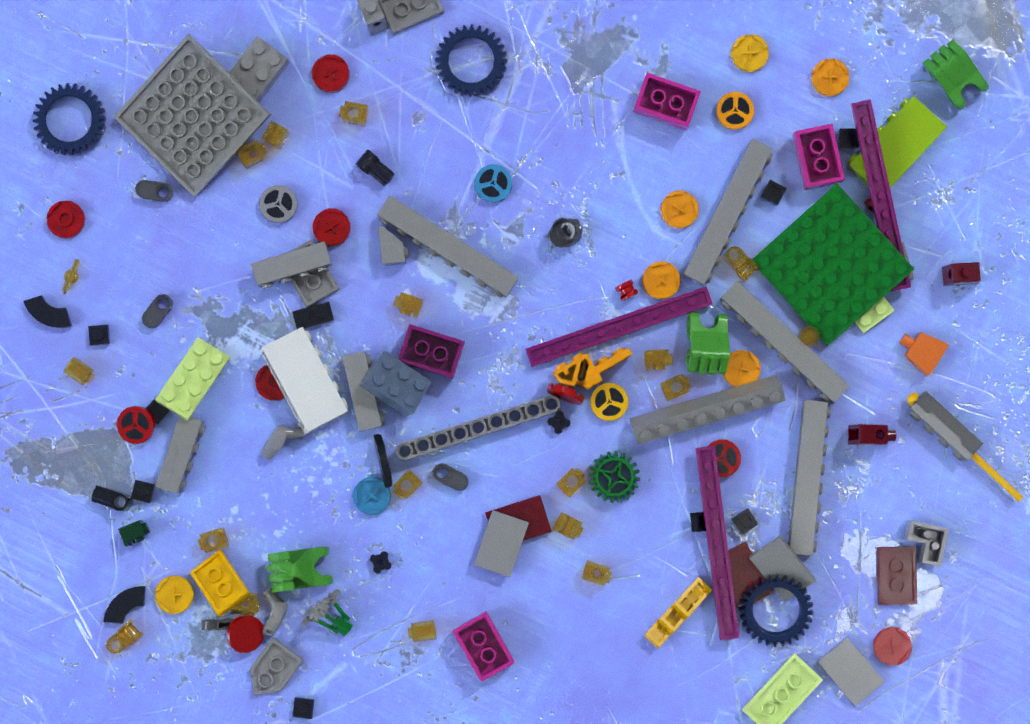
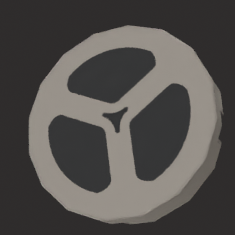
[259,185,298,223]

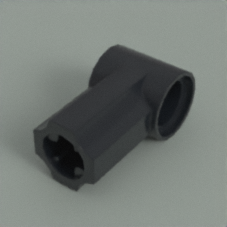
[355,149,395,187]
[91,485,132,511]

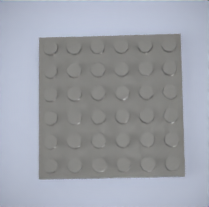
[114,34,271,197]

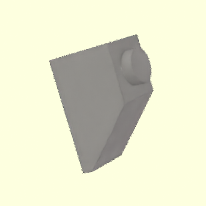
[378,226,409,266]

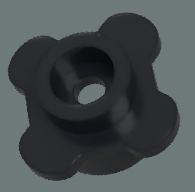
[548,411,570,434]
[370,551,392,573]

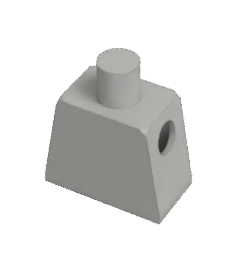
[357,0,388,35]

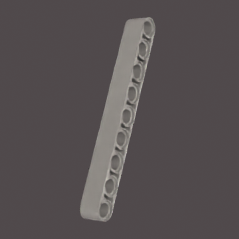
[396,395,560,460]

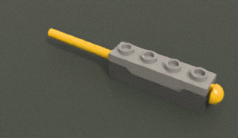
[907,391,1023,502]

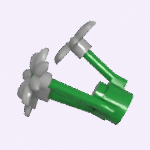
[302,589,353,636]

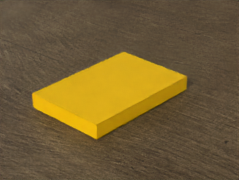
[189,549,251,617]

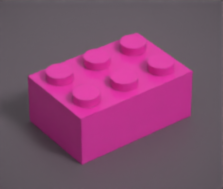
[633,73,701,131]
[792,124,845,191]
[452,611,515,682]

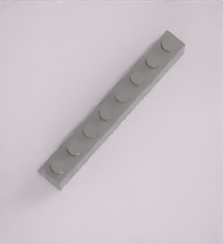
[683,138,773,286]
[377,195,519,298]
[720,281,850,403]
[629,375,786,445]
[788,400,831,556]

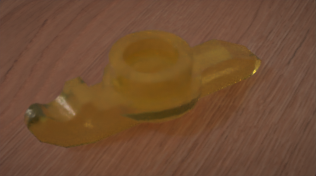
[62,258,79,294]

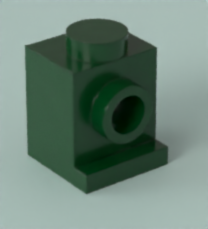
[118,520,150,547]

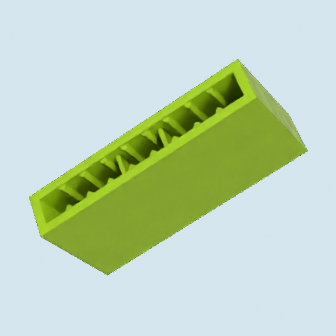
[846,96,947,188]

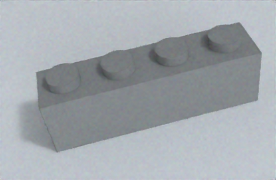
[251,241,332,289]
[342,351,385,432]
[155,416,206,494]

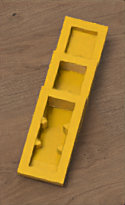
[644,577,712,649]

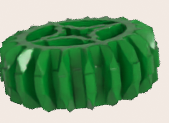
[588,451,640,503]

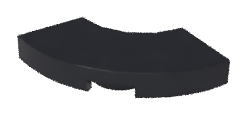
[23,295,72,328]
[373,434,392,488]
[103,586,146,624]

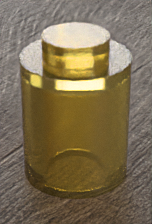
[798,326,820,347]
[63,357,95,385]
[408,620,437,642]

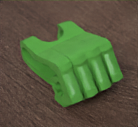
[923,40,989,110]
[685,312,730,375]
[268,547,333,593]

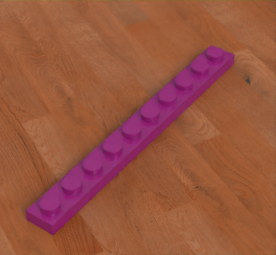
[851,99,911,292]
[526,286,713,367]
[695,445,740,640]

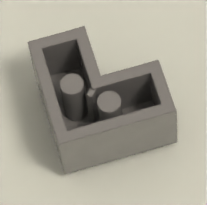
[903,520,949,567]

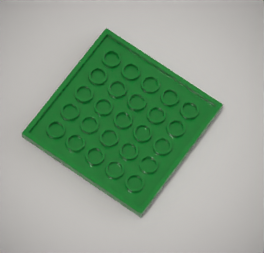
[750,183,914,346]

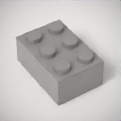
[229,36,290,102]

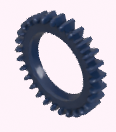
[435,24,507,97]
[33,83,106,156]
[739,574,814,647]

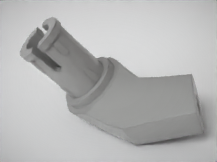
[261,425,304,460]
[262,587,288,636]

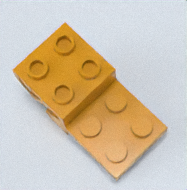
[553,347,632,390]

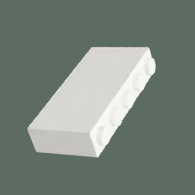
[260,327,348,435]

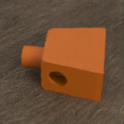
[899,332,949,377]

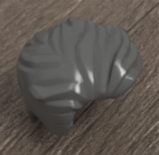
[548,217,582,248]

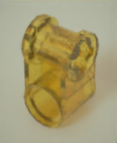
[724,246,759,282]
[106,619,144,654]

